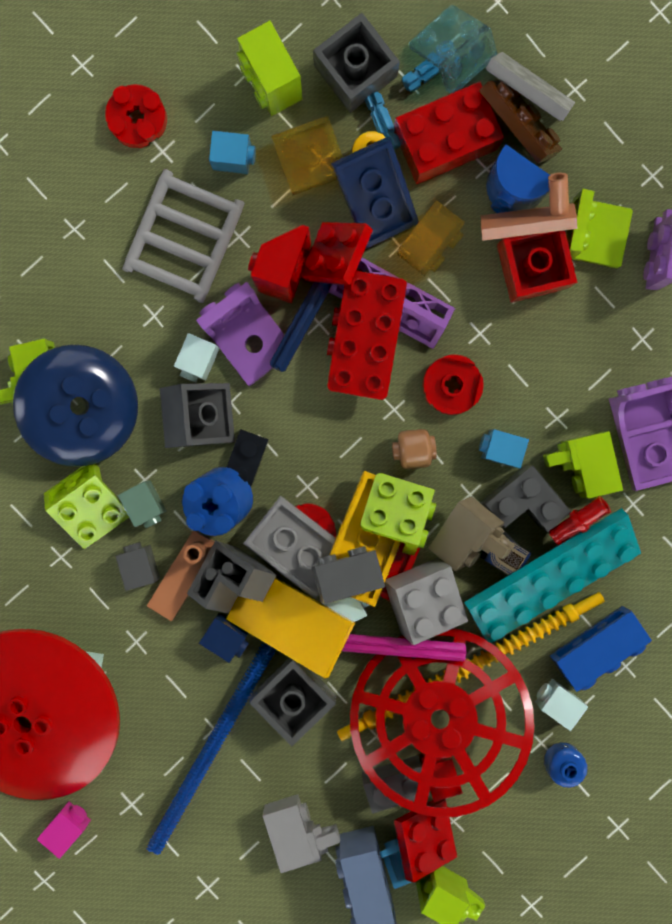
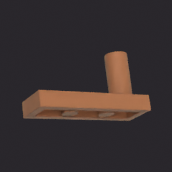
[481,172,577,241]
[147,531,215,621]

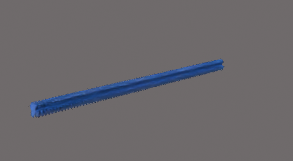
[146,642,276,855]

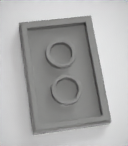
[486,52,575,121]
[243,496,336,599]

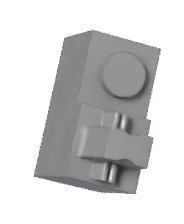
[263,794,341,873]

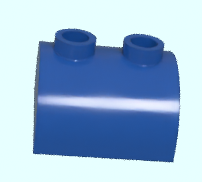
[486,144,550,213]

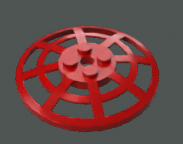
[350,628,534,817]

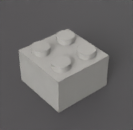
[384,558,468,645]

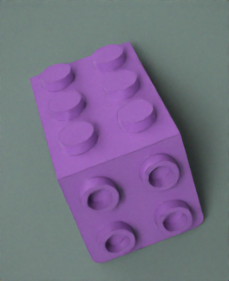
[609,377,672,491]

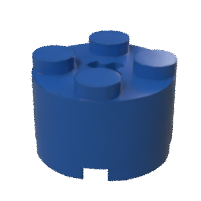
[182,467,253,536]

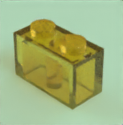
[397,200,465,277]

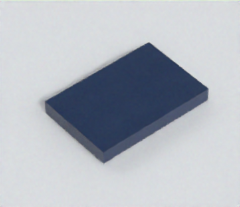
[331,137,420,249]

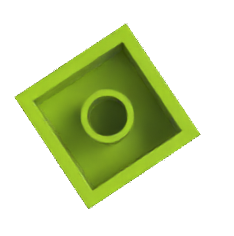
[236,20,303,117]

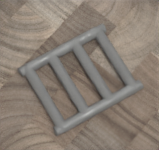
[122,169,245,303]

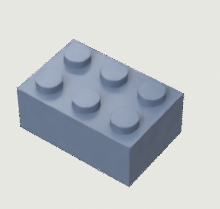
[335,826,397,924]

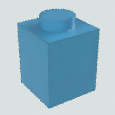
[209,131,256,174]
[479,429,529,469]

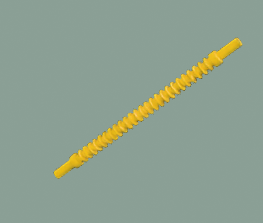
[337,592,605,742]

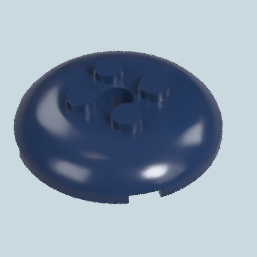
[13,345,138,467]

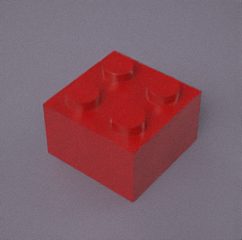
[497,230,578,303]

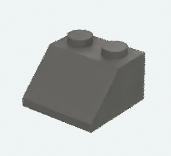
[160,383,235,448]

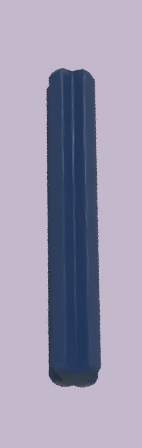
[270,282,332,372]

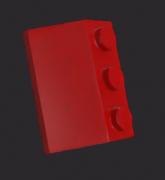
[248,225,312,304]

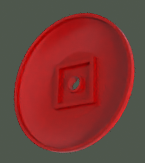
[0,629,120,800]

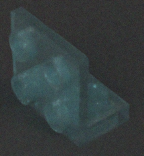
[409,5,498,93]

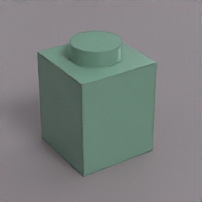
[118,480,167,529]

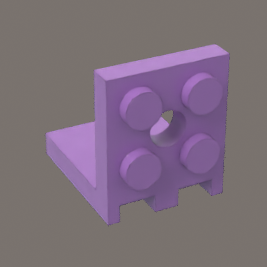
[643,209,672,290]
[196,282,284,387]

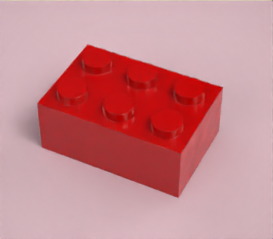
[394,81,504,185]

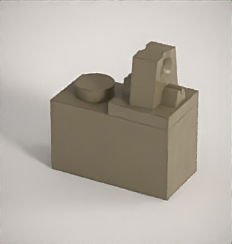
[429,496,515,571]

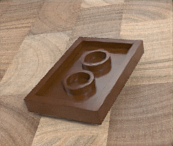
[479,80,562,163]

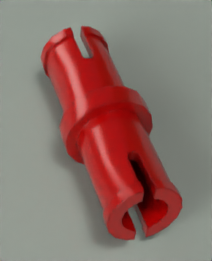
[549,496,611,545]

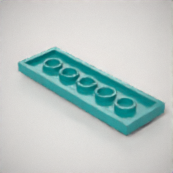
[464,508,641,643]

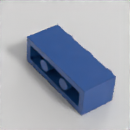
[550,606,652,692]

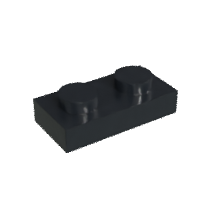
[227,429,269,488]

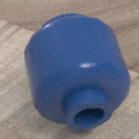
[544,742,587,788]

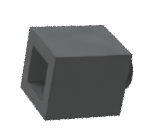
[115,542,160,591]

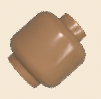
[392,429,437,469]

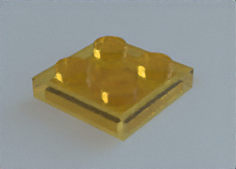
[271,115,343,196]

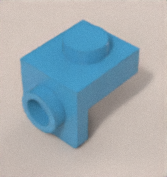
[379,838,412,889]

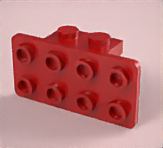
[327,271,407,400]

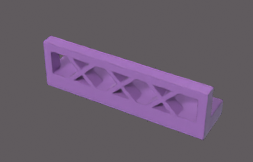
[329,258,455,349]

